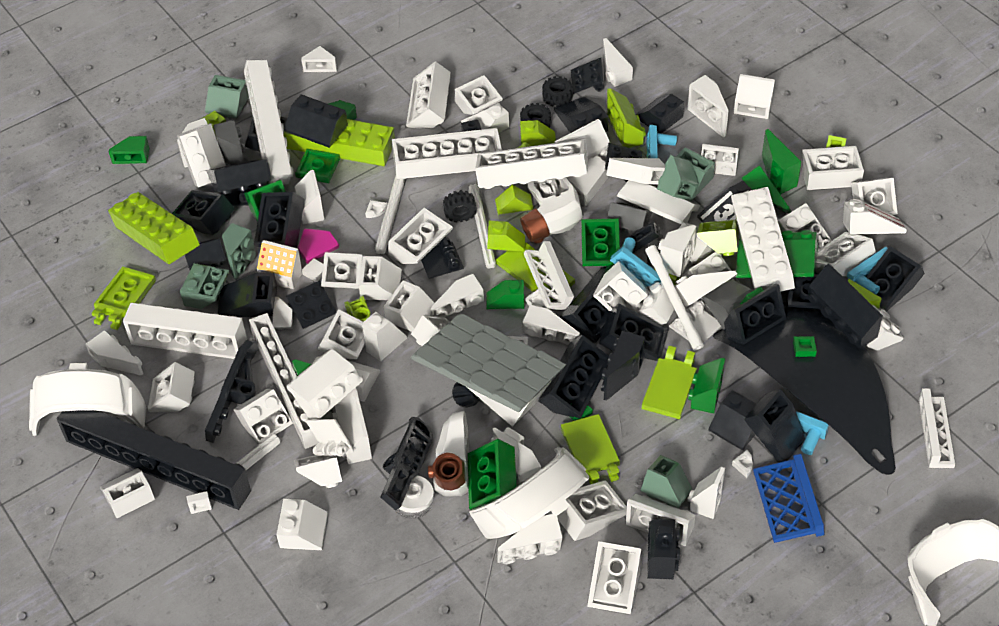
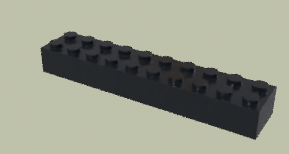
[57,410,251,510]

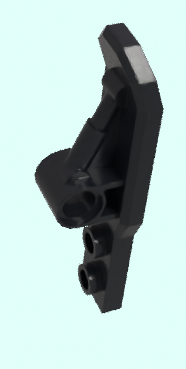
[205,339,258,443]
[380,417,433,511]

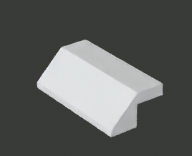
[617,180,700,224]

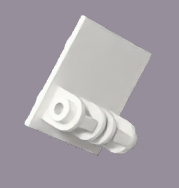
[669,301,721,343]
[306,419,354,457]

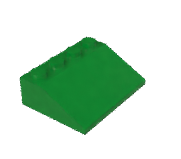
[736,230,818,278]

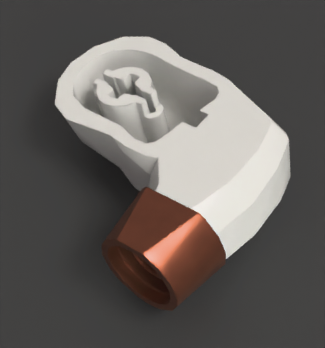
[520,177,583,243]
[428,411,469,497]

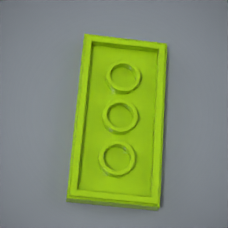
[496,242,575,302]

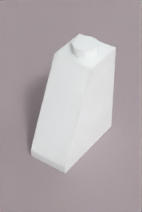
[567,155,608,207]
[362,312,407,362]

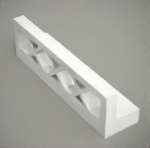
[524,241,574,310]
[919,388,955,468]

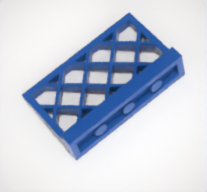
[753,454,825,543]

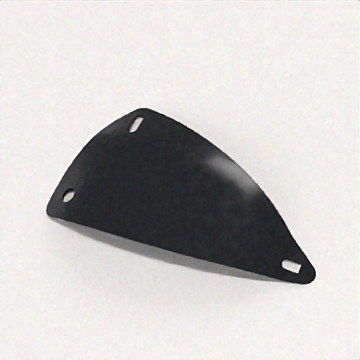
[713,302,896,475]

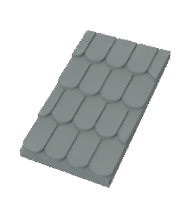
[410,314,566,427]

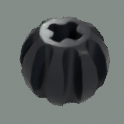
[452,382,480,408]

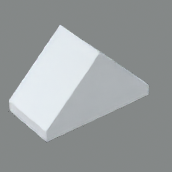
[301,46,337,72]

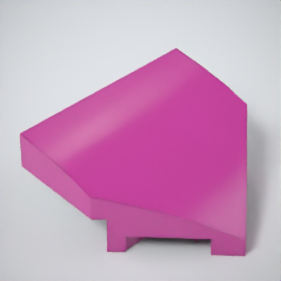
[298,229,339,264]

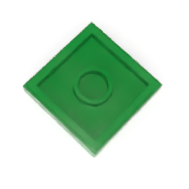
[295,149,340,183]

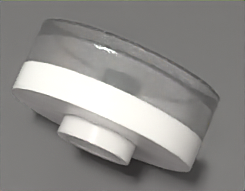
[395,476,434,518]

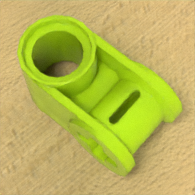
[344,296,371,322]

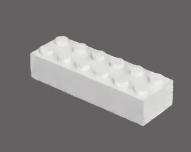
[392,128,502,179]
[475,139,588,189]
[731,187,795,292]
[123,303,247,359]

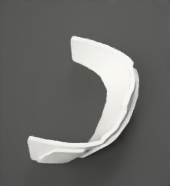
[29,363,147,436]
[469,447,589,539]
[908,519,999,626]

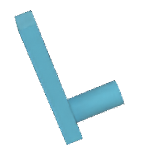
[646,125,677,158]
[610,237,661,287]
[847,247,888,294]
[796,411,829,455]

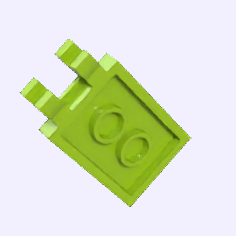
[91,266,156,330]
[641,346,697,419]
[561,414,620,485]

